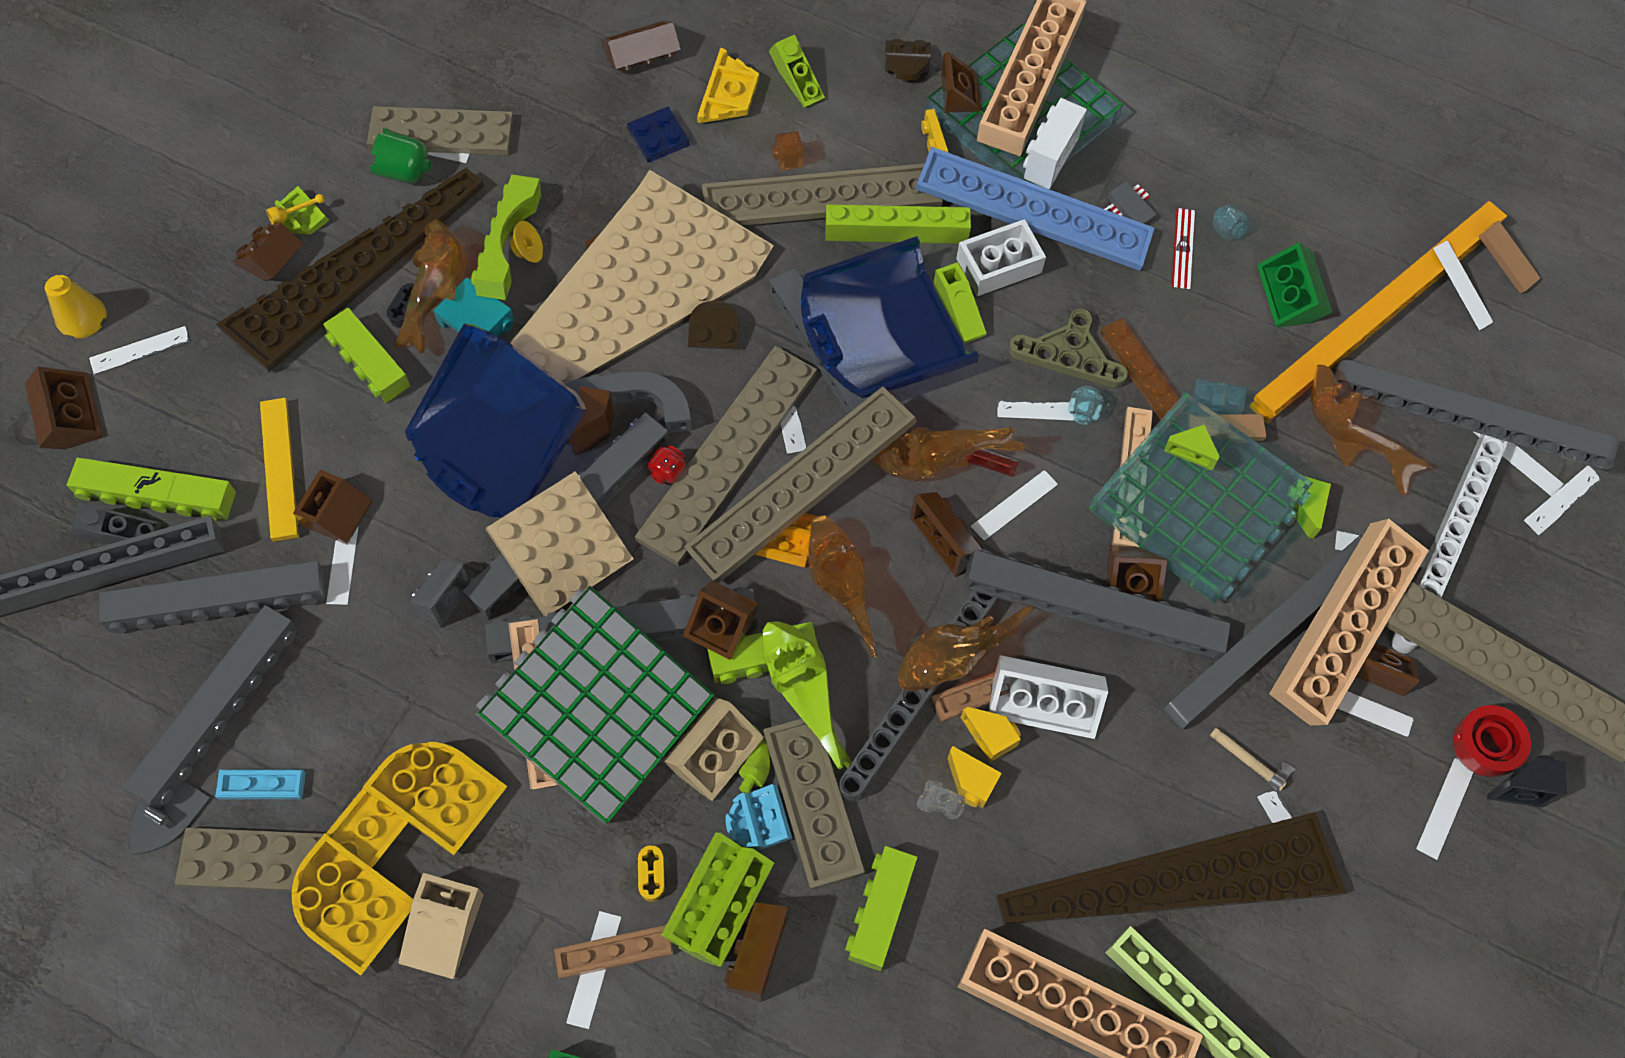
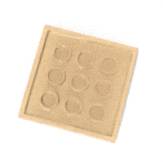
[486,471,633,616]

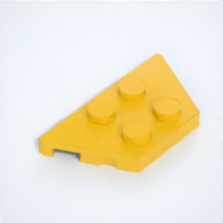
[697,48,759,123]

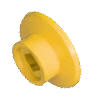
[510,221,543,263]

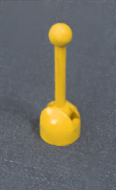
[266,194,325,225]

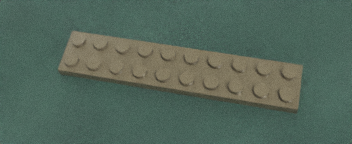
[702,163,943,226]
[635,346,817,566]
[684,386,917,583]
[1385,581,1625,763]

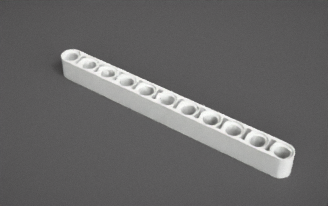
[1391,434,1508,654]

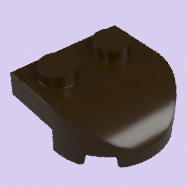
[885,39,931,80]
[688,301,739,350]

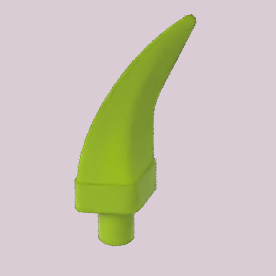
[738,725,770,793]

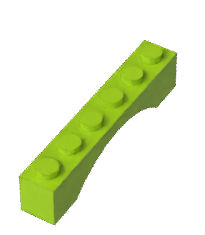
[471,174,541,300]

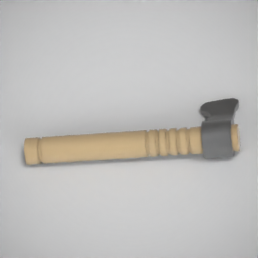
[1210,727,1295,791]

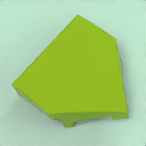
[275,186,329,235]

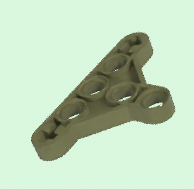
[1009,309,1127,388]

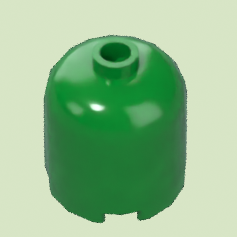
[370,128,431,184]

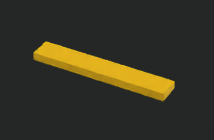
[260,398,299,542]

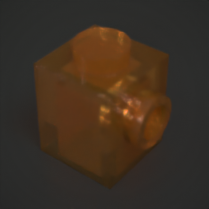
[772,131,804,171]

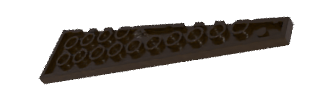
[216,168,484,372]
[996,812,1347,925]

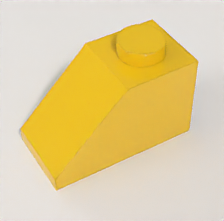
[960,707,1021,762]
[947,746,1002,808]

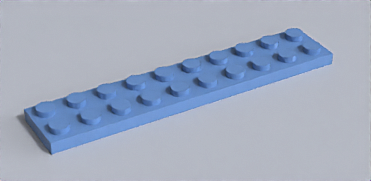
[915,147,1154,271]

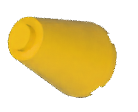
[45,275,107,339]

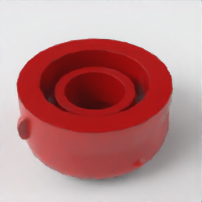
[1453,705,1531,777]

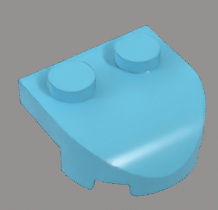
[725,784,792,849]

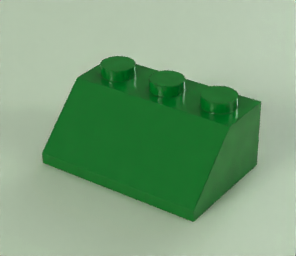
[1257,242,1332,327]

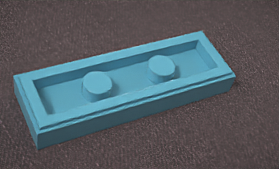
[215,770,306,799]

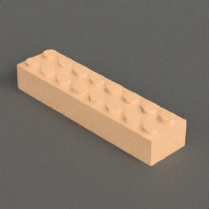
[977,0,1086,156]
[1269,519,1429,726]
[958,929,1203,1058]

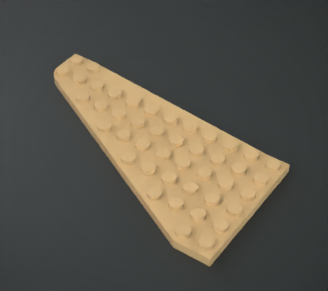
[472,170,774,416]

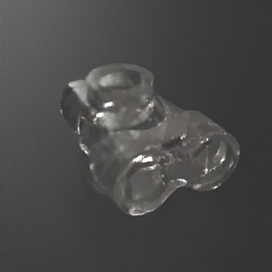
[917,779,965,819]

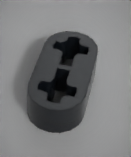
[387,283,423,328]

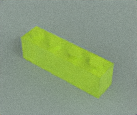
[323,308,411,403]
[707,622,819,684]
[845,846,917,972]

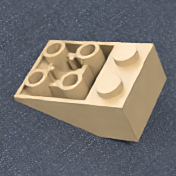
[398,873,484,980]

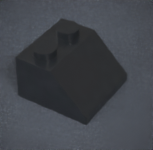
[1487,755,1567,808]

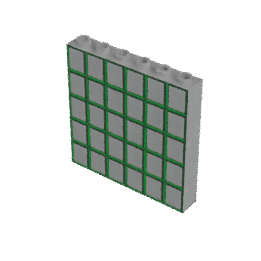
[475,586,714,824]

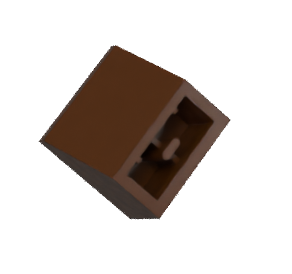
[233,222,303,280]
[566,386,615,455]
[293,470,373,545]

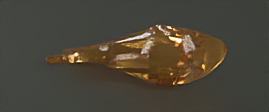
[395,219,467,354]
[1311,364,1428,496]
[871,427,1025,481]
[808,515,877,658]
[897,606,1034,691]

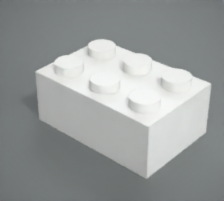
[1023,98,1087,189]
[956,219,1046,296]

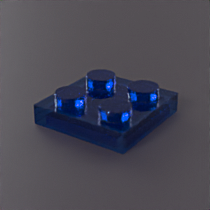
[627,106,689,163]

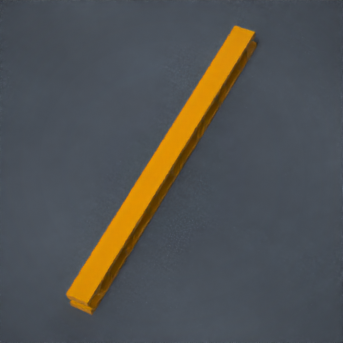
[1249,201,1507,423]

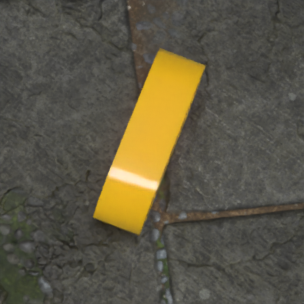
[638,845,665,902]

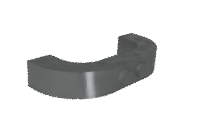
[536,371,692,449]

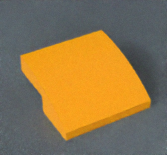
[755,513,819,568]

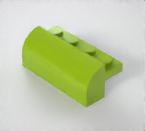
[661,832,774,967]

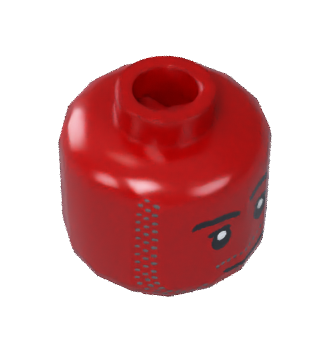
[648,445,686,485]

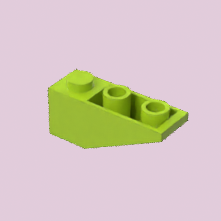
[769,34,825,108]
[933,262,987,344]

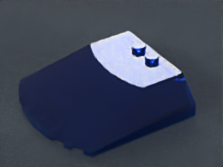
[801,236,979,399]
[405,323,587,518]

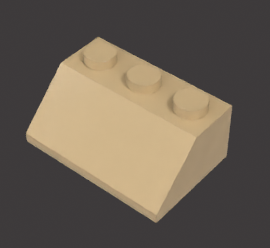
[662,697,764,801]

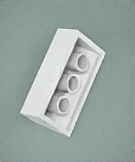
[989,655,1108,739]

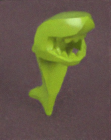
[762,621,852,769]

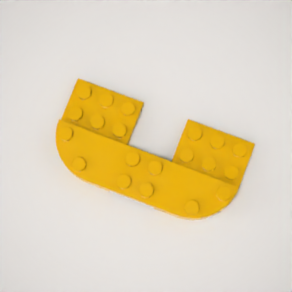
[291,742,507,976]

